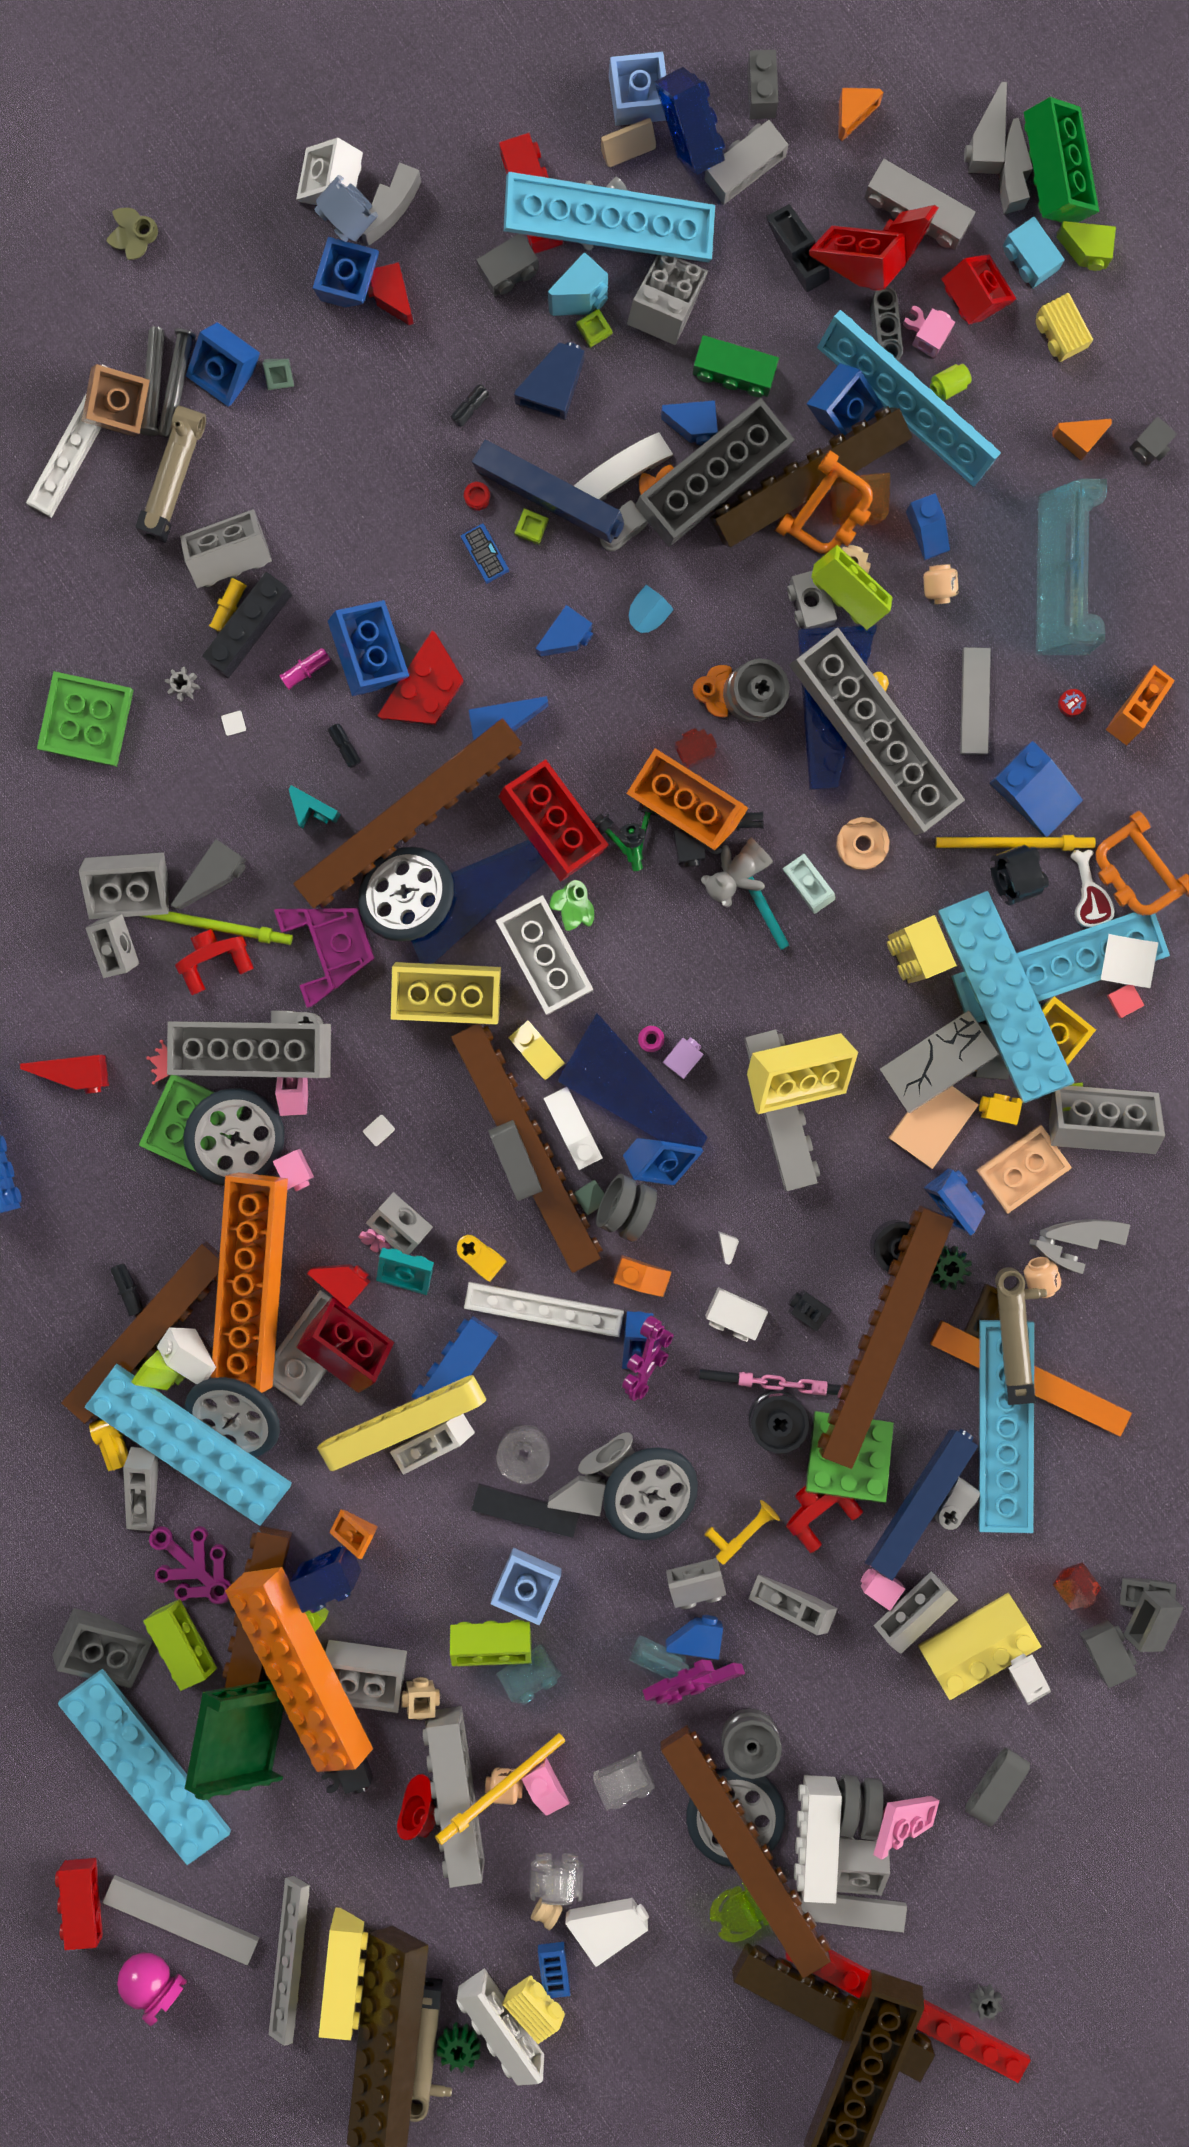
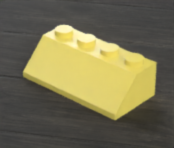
[747,1033,858,1114]
[918,1593,1041,1700]
[319,1907,368,2040]

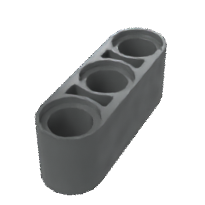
[870,286,903,361]
[488,1120,543,1201]
[965,1747,1030,1827]

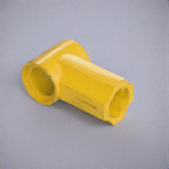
[89,1419,129,1471]

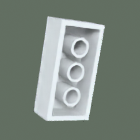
[496,895,593,1015]
[794,1775,842,1904]

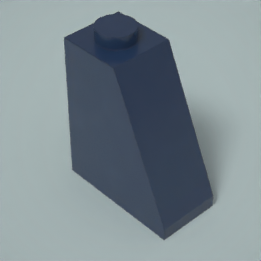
[514,342,584,420]

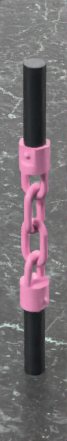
[699,1369,841,1396]

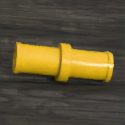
[209,578,247,632]

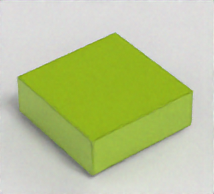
[576,309,612,348]
[514,509,549,545]

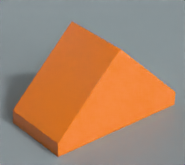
[838,88,884,141]
[1052,419,1112,460]
[329,1509,378,1559]

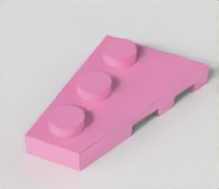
[873,1796,940,1860]

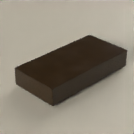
[964,1283,1000,1338]

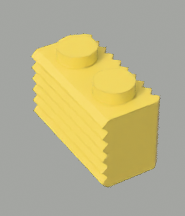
[1036,293,1093,362]
[502,1976,565,2044]

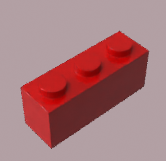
[55,1858,103,1950]

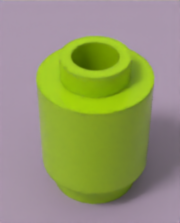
[930,364,972,401]

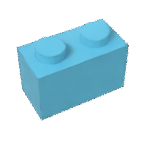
[1003,217,1065,288]

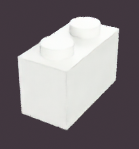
[705,1287,768,1342]

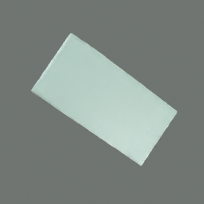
[783,854,835,914]

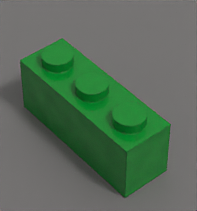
[693,335,779,398]

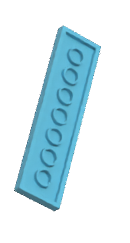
[504,172,715,262]
[817,310,1001,487]
[938,891,1074,1104]
[951,912,1170,1023]
[979,1320,1034,1533]
[84,1363,292,1526]
[58,1669,231,1865]

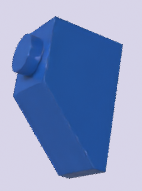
[661,400,718,446]
[906,493,950,561]
[536,605,594,657]
[622,1311,653,1369]
[665,1615,723,1660]

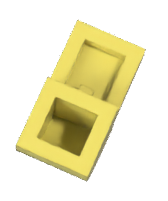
[508,1021,565,1080]

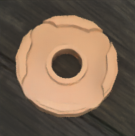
[836,817,890,870]

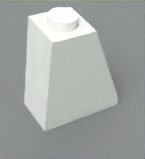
[565,1898,649,1967]

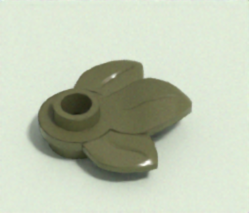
[106,208,158,260]

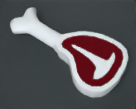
[1070,849,1114,928]

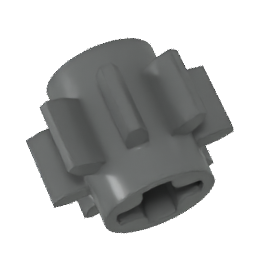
[969,1984,1003,2021]

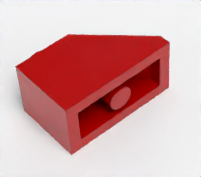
[883,205,939,263]
[368,262,414,325]
[307,1264,371,1308]

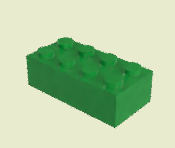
[1024,97,1099,223]

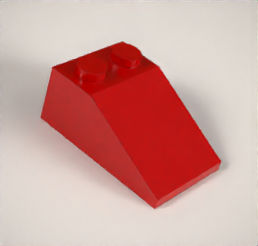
[809,226,906,291]

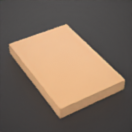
[889,1086,978,1169]
[976,1125,1072,1214]

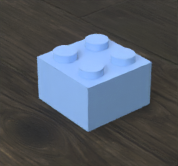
[609,52,670,126]
[491,1548,561,1625]

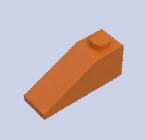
[1106,665,1175,746]

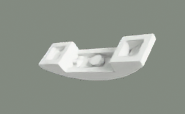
[574,432,673,501]

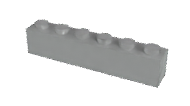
[744,1029,820,1191]

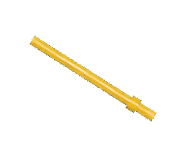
[935,835,1096,851]
[435,1733,565,1845]

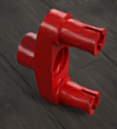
[175,929,254,995]
[786,1485,863,1553]

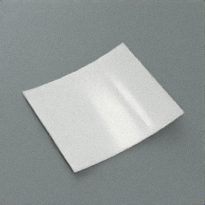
[1101,934,1158,988]

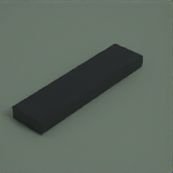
[471,1483,580,1538]

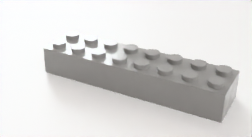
[789,627,965,835]

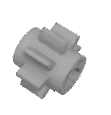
[165,667,200,702]

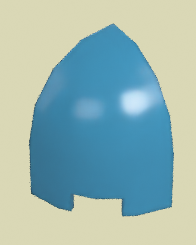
[629,585,674,633]

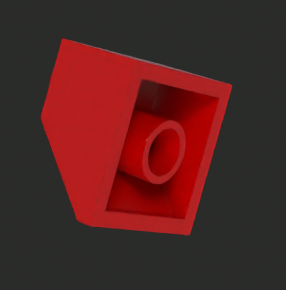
[942,254,1016,324]

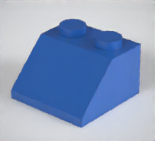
[313,237,379,308]
[186,322,260,407]
[807,363,884,436]

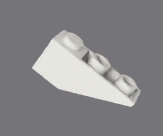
[1009,1654,1051,1705]

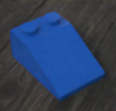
[989,741,1083,837]
[924,1168,985,1236]

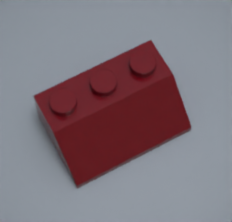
[296,1297,395,1393]

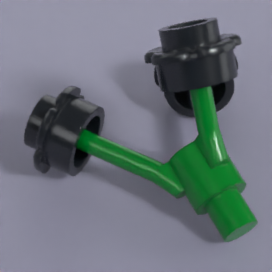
[592,801,659,871]

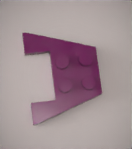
[274,908,375,1008]
[642,1660,745,1705]

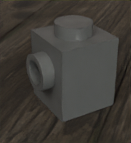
[1129,416,1177,466]

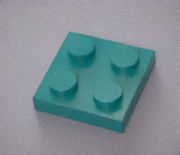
[376,1248,434,1295]

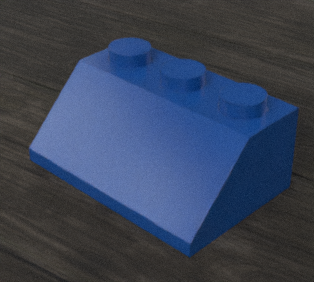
[328,600,409,696]

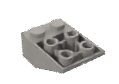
[627,255,708,345]

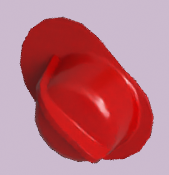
[397,1774,436,1840]

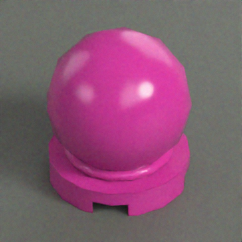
[117,1952,187,2026]

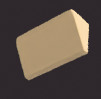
[601,118,656,167]

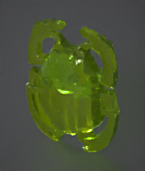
[710,1883,769,1942]

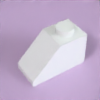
[157,1328,216,1384]

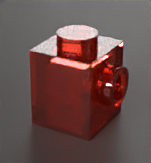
[674,728,717,769]
[1053,1562,1101,1610]

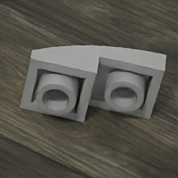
[1029,1236,1085,1274]

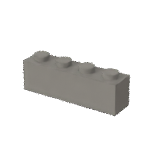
[864,159,976,250]

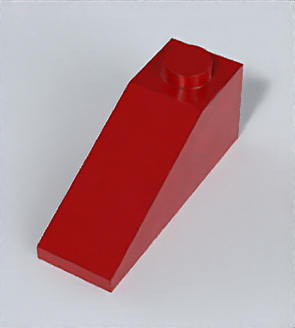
[20,1055,109,1094]

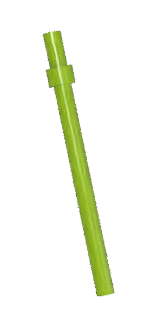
[141,911,293,945]

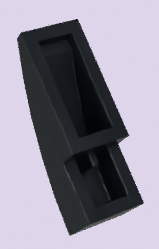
[766,204,830,292]

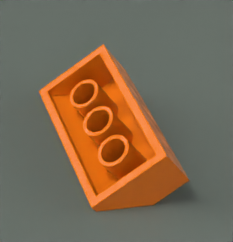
[626,748,748,850]

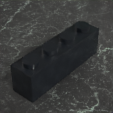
[202,571,292,678]

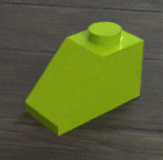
[1056,221,1116,271]
[131,1349,185,1390]

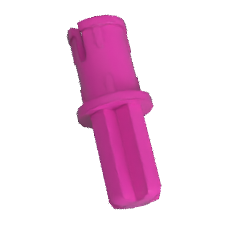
[279,648,330,690]

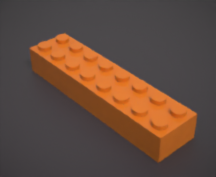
[211,1172,288,1393]
[225,1567,373,1772]

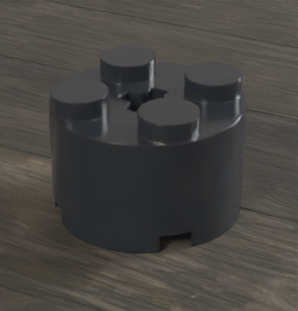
[990,845,1049,905]
[870,1220,911,1272]

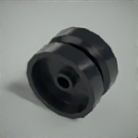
[748,1390,809,1454]

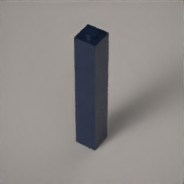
[472,439,624,544]
[864,1429,978,1581]

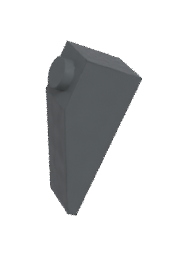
[171,839,247,910]

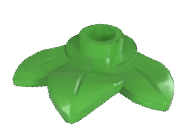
[549,880,594,931]

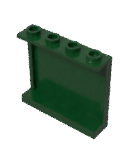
[184,1680,284,1800]

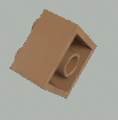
[81,364,150,436]

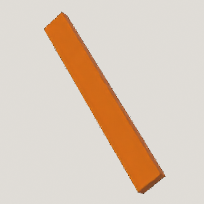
[930,1320,1132,1437]

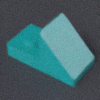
[289,785,341,829]

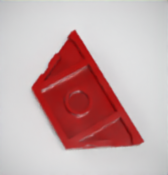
[377,631,464,725]

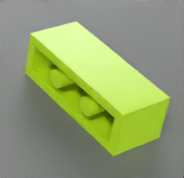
[811,545,892,630]
[143,1599,217,1691]
[450,1620,531,1666]

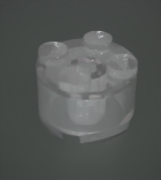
[496,1425,550,1484]
[530,1853,584,1905]

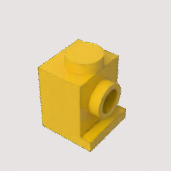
[979,1093,1022,1125]

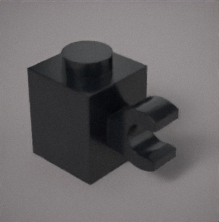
[673,829,723,868]
[788,1289,832,1332]
[322,1757,373,1794]

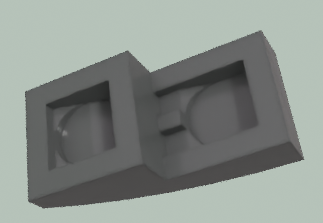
[1120,1578,1176,1608]

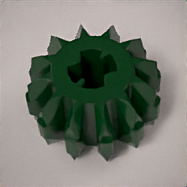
[931,1245,972,1290]
[436,2022,481,2073]

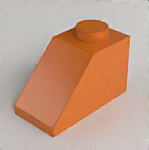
[613,1255,672,1297]

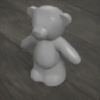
[701,837,773,907]

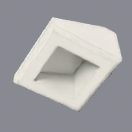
[718,1231,739,1265]

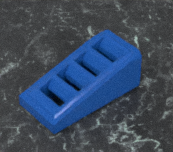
[538,1942,570,1998]

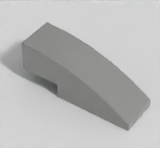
[999,118,1033,214]
[361,162,421,246]
[1040,1219,1130,1249]

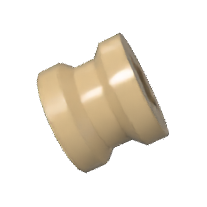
[531,1895,563,1930]

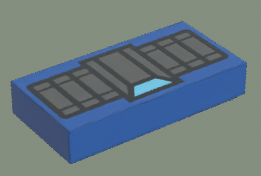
[461,523,509,584]

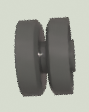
[723,658,790,723]
[596,1174,657,1242]
[721,1708,782,1779]
[838,1774,883,1840]

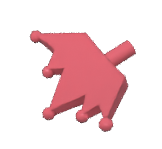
[146,1040,169,1085]

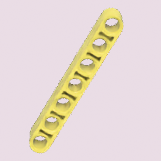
[317,1375,486,1471]

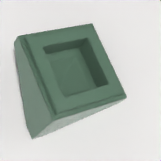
[263,359,294,390]
[574,1179,604,1215]

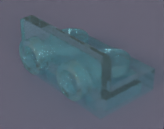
[629,1636,689,1679]
[496,1644,562,1705]

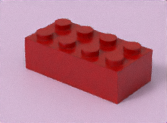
[498,759,609,882]

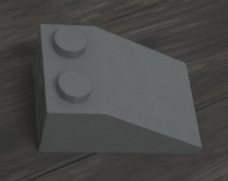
[52,1608,153,1688]

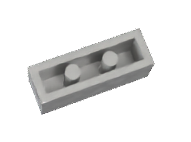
[705,120,788,205]
[873,1571,958,1654]

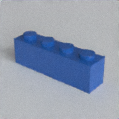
[411,1316,499,1399]

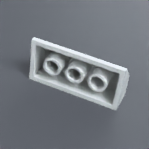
[456,1968,544,2086]

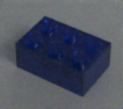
[654,67,725,175]
[289,1545,362,1613]

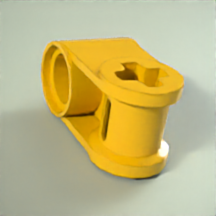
[457,1235,507,1282]

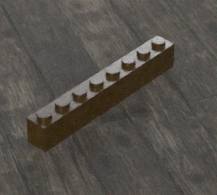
[709,406,913,548]
[732,1943,935,2083]

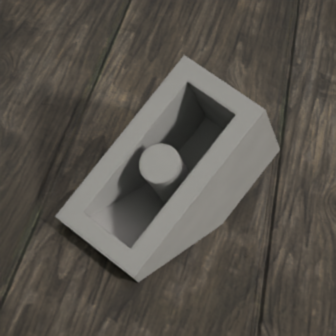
[548,1473,605,1516]

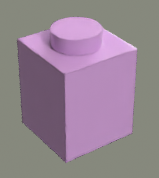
[662,1037,704,1079]

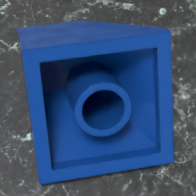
[623,1138,703,1185]

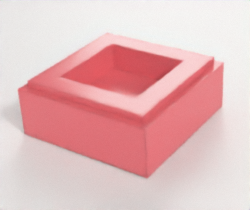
[1107,984,1144,1018]

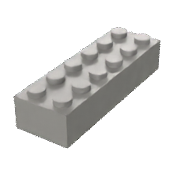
[167,1021,331,1078]
[423,1706,485,1888]

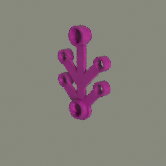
[622,1316,674,1401]
[149,1526,232,1604]

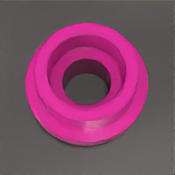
[638,1026,664,1052]

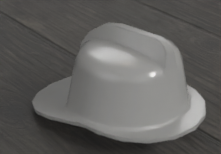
[578,1432,635,1476]

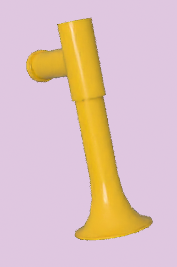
[704,1500,780,1565]

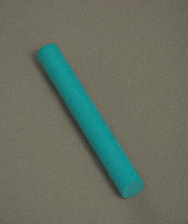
[748,876,789,950]

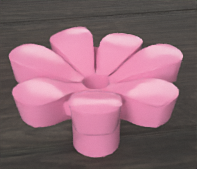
[358,1229,392,1252]

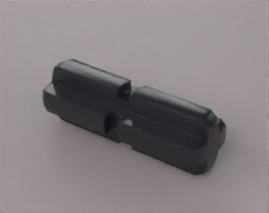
[451,384,489,427]
[328,723,361,768]

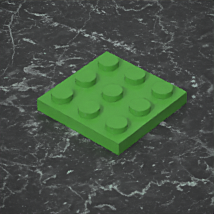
[37,671,134,767]
[139,1075,245,1171]
[805,1411,894,1503]

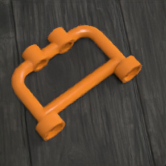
[774,450,873,554]
[1096,811,1189,916]

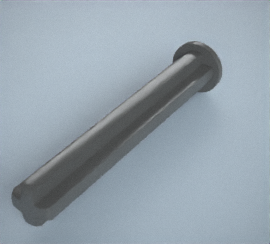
[140,326,164,436]
[159,328,196,438]

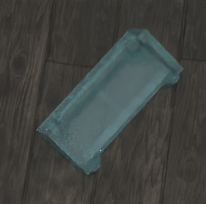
[1036,479,1107,655]

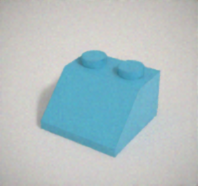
[548,252,608,316]

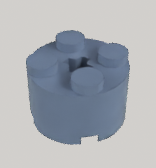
[314,175,378,242]

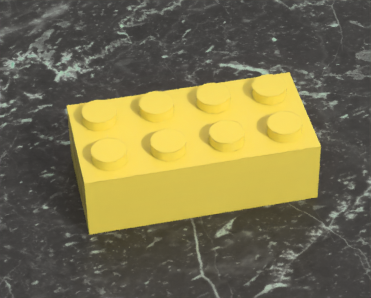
[887,915,957,984]
[391,962,501,1024]

